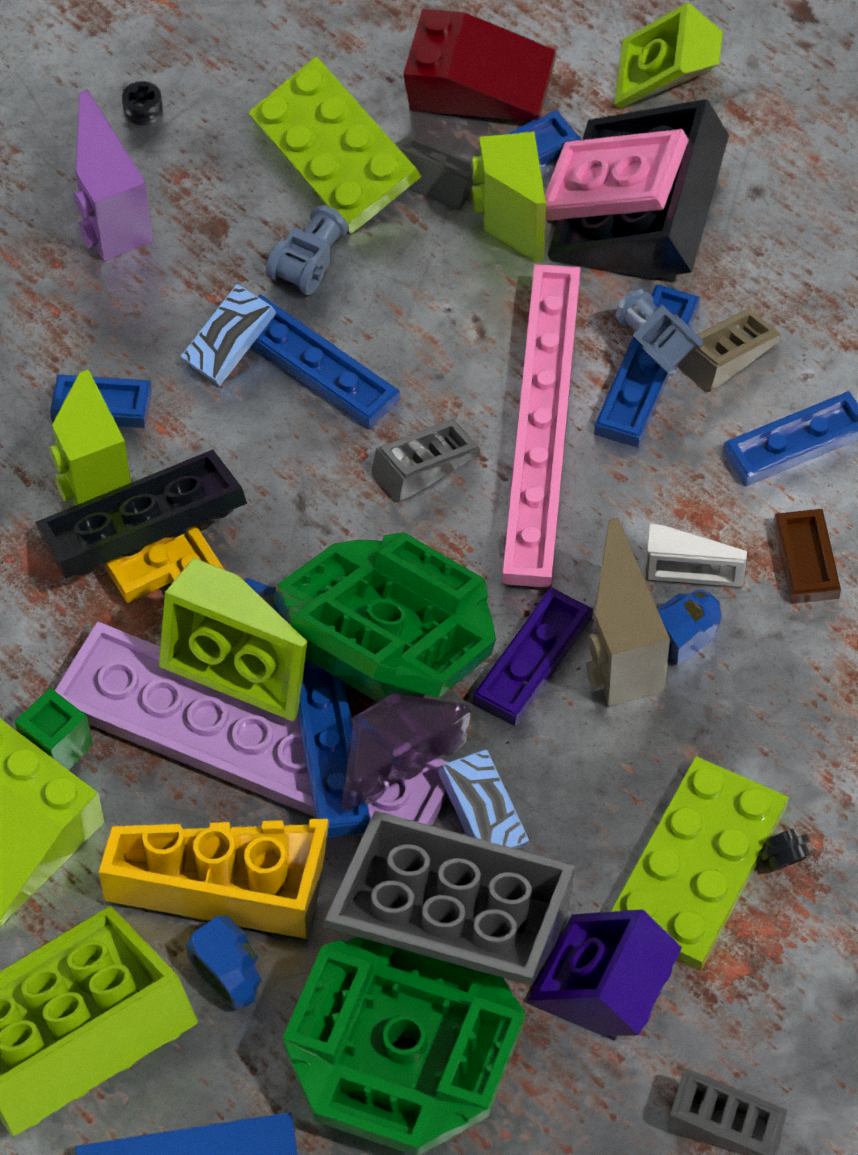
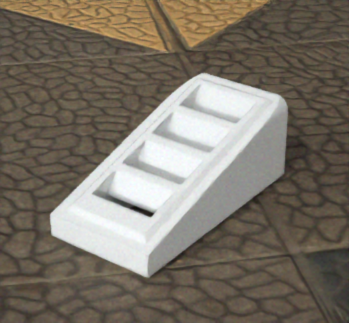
[645,523,747,587]

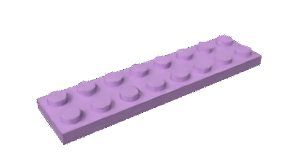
[55,621,449,837]

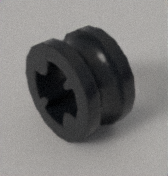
[121,81,163,126]

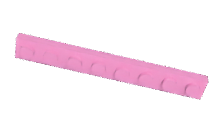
[502,264,580,588]

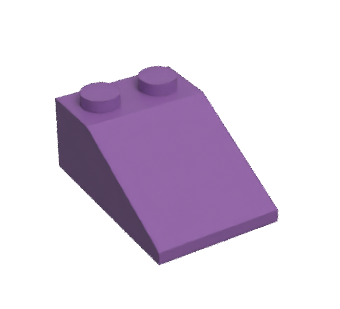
[73,90,153,261]

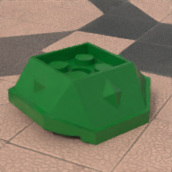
[273,532,496,709]
[282,937,526,1155]

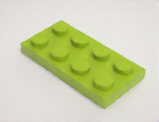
[248,56,422,234]
[611,756,789,971]

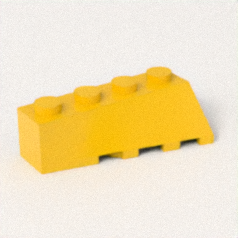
[98,819,329,939]

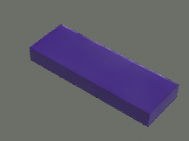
[473,587,593,726]

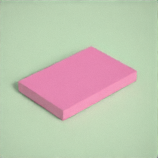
[545,129,689,221]

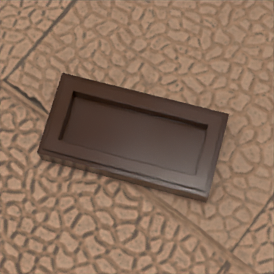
[774,509,841,604]

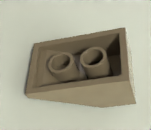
[586,517,670,707]

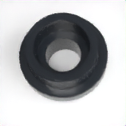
[760,829,811,872]

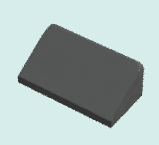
[395,136,478,208]

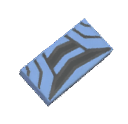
[180,284,276,386]
[437,749,529,849]

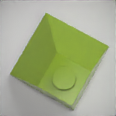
[614,2,723,109]

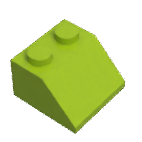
[471,132,546,262]
[49,369,131,505]

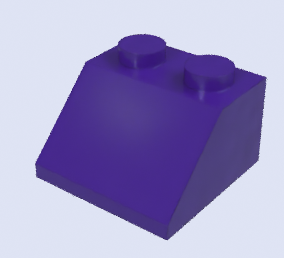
[528,909,682,1036]

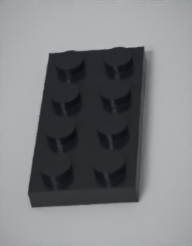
[35,449,247,579]

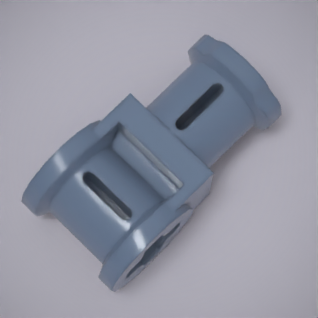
[266,205,349,295]
[615,289,705,377]

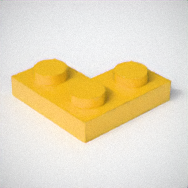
[104,525,225,604]

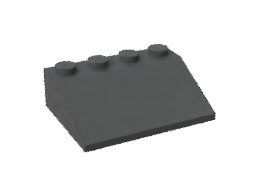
[324,810,575,986]

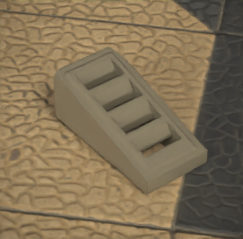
[678,308,782,392]

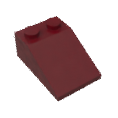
[403,9,556,121]

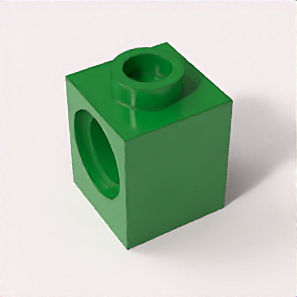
[15,688,93,770]

